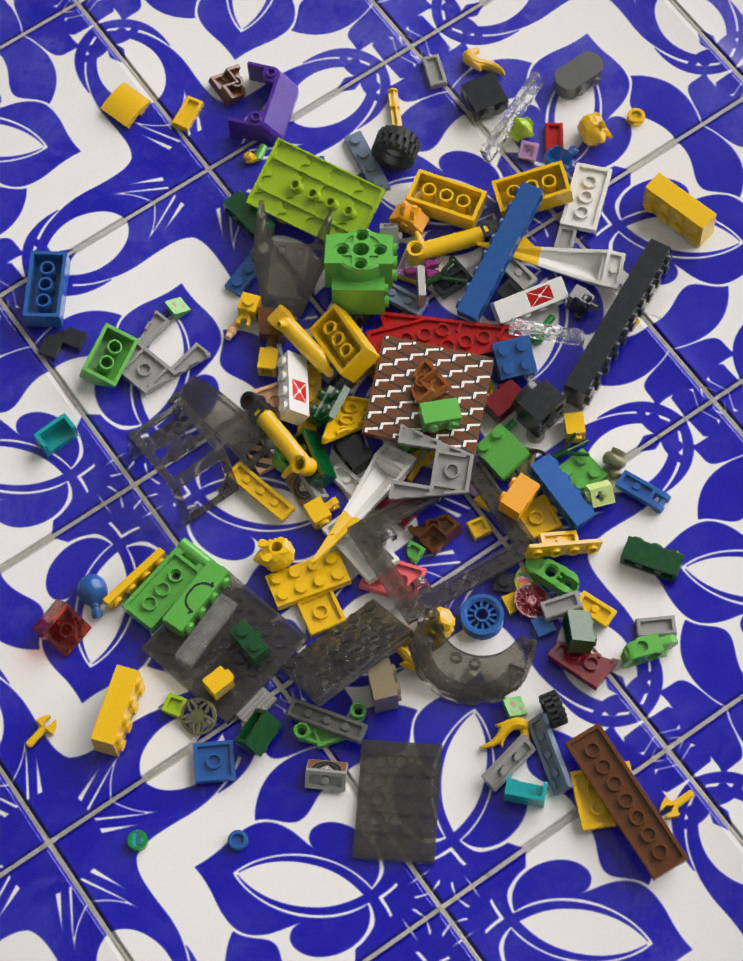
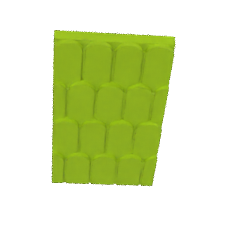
[246,138,386,242]

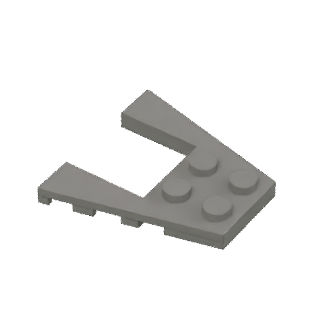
[121,310,211,396]
[388,424,474,500]

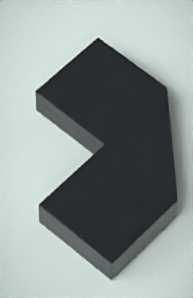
[38,327,88,361]

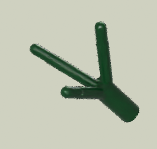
[425,259,468,286]
[551,432,590,460]

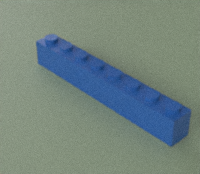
[456,181,544,322]

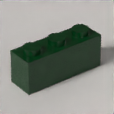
[223,190,276,246]
[293,427,337,488]
[620,536,684,583]

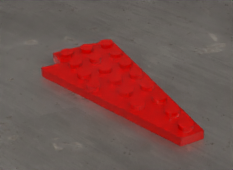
[366,312,522,365]

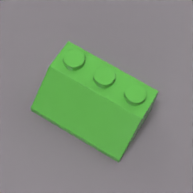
[79,323,139,387]

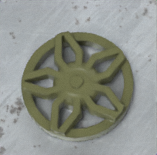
[180,698,217,735]

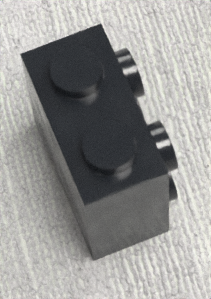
[461,72,508,122]

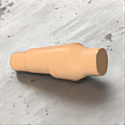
[224,316,239,341]

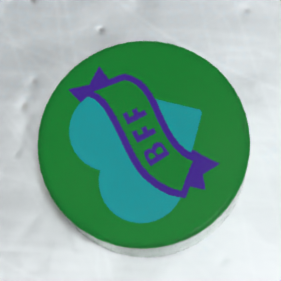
[127,830,149,852]

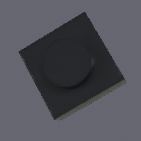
[495,278,521,299]
[493,572,515,594]

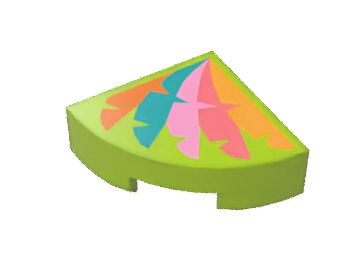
[514,566,534,590]

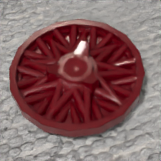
[513,583,548,619]

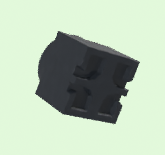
[511,379,566,439]

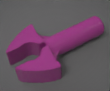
[404,259,439,278]

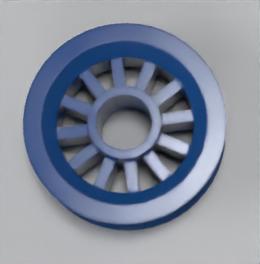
[460,594,504,640]

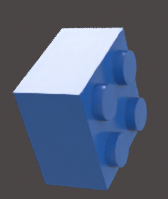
[490,335,538,383]

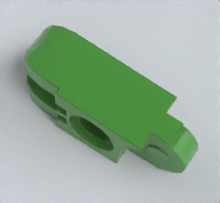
[525,557,579,596]
[620,632,678,667]

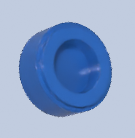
[228,830,249,852]

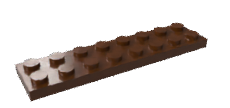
[564,723,689,881]

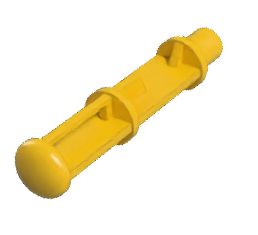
[387,88,402,126]

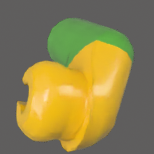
[243,144,268,164]

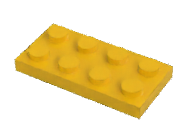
[265,549,352,611]

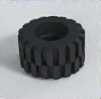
[371,125,421,171]

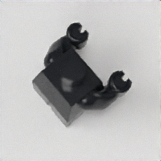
[565,284,599,321]

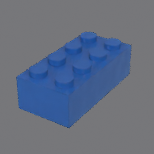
[22,251,71,327]

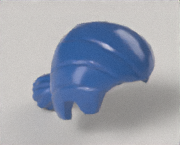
[543,145,579,172]
[76,574,108,619]

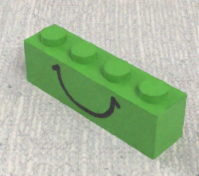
[162,558,231,638]

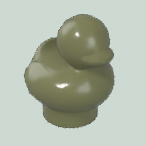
[602,447,627,480]

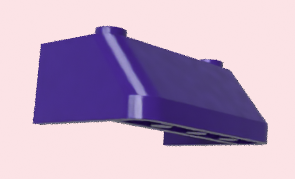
[228,61,299,145]

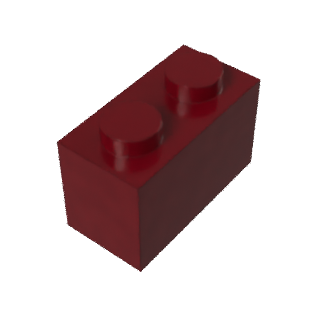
[484,378,522,424]

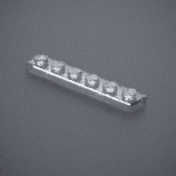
[480,71,543,163]

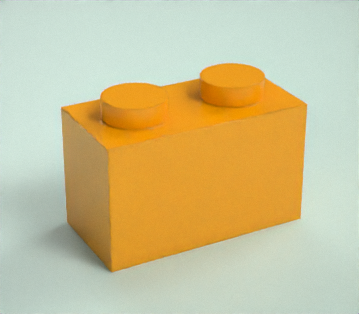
[498,473,540,521]

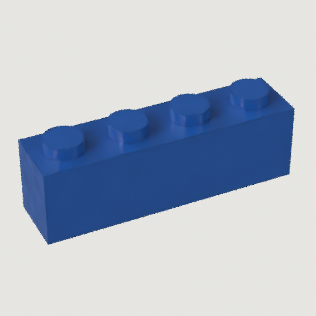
[527,453,595,530]

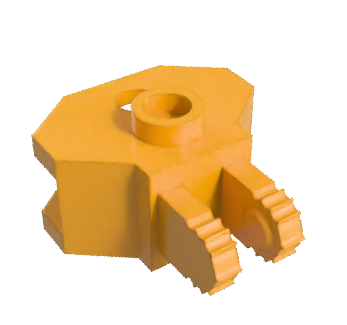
[389,200,430,236]

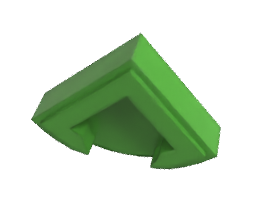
[407,539,426,565]

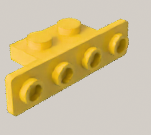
[524,530,603,559]

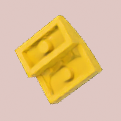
[100,82,152,128]

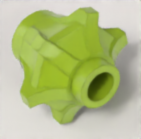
[508,116,535,143]

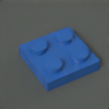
[193,740,236,784]

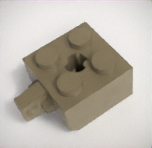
[367,651,402,713]

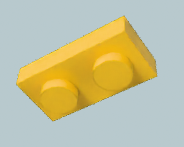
[580,591,617,629]

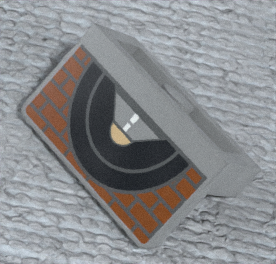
[285,472,329,511]
[305,759,348,792]

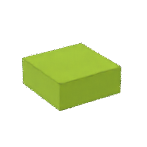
[161,692,188,719]

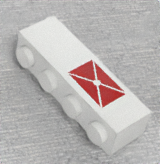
[490,276,569,326]
[277,350,310,426]

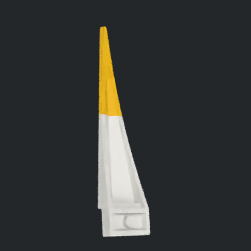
[476,242,626,291]
[312,442,417,565]

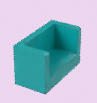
[34,413,79,457]
[504,775,548,808]

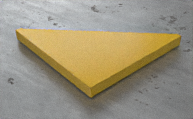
[322,396,369,444]

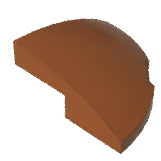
[411,358,452,404]

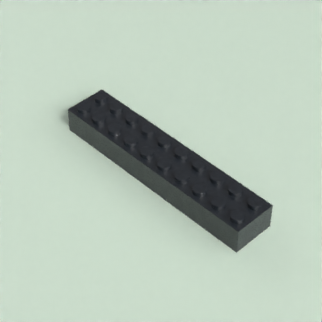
[563,238,672,411]

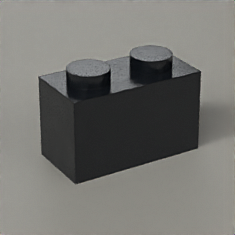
[332,433,374,476]

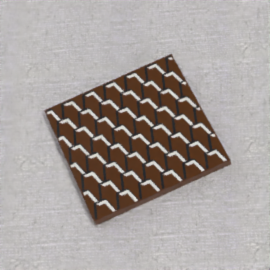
[361,335,495,457]

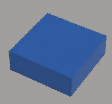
[530,615,557,639]

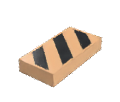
[241,435,275,476]

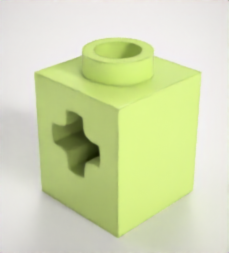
[584,480,616,508]

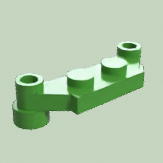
[293,702,367,750]

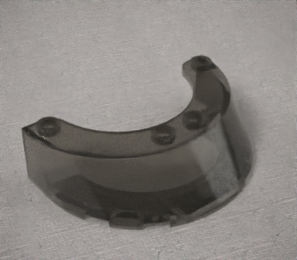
[410,604,537,705]

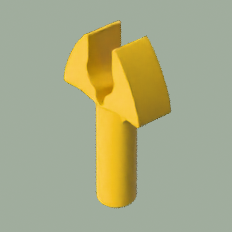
[406,449,430,483]
[25,715,57,748]
[659,790,694,819]

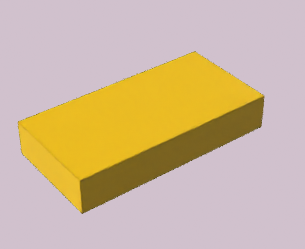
[172,96,204,132]

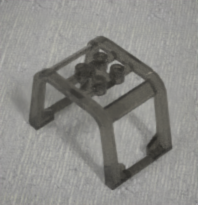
[126,398,239,526]

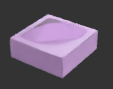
[517,140,540,162]

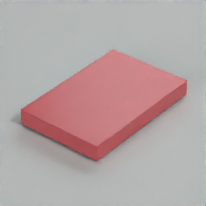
[359,561,427,605]

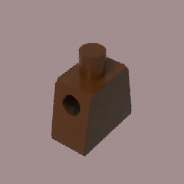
[258,307,294,349]

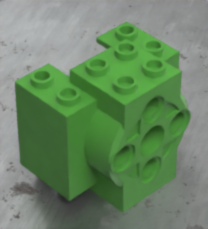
[324,229,397,315]

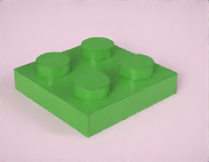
[559,448,608,497]

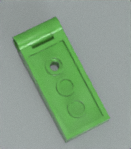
[122,538,215,634]

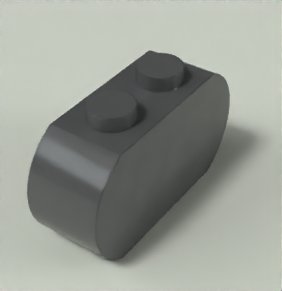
[554,51,603,99]

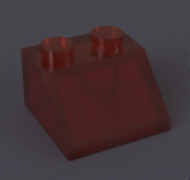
[32,599,92,657]

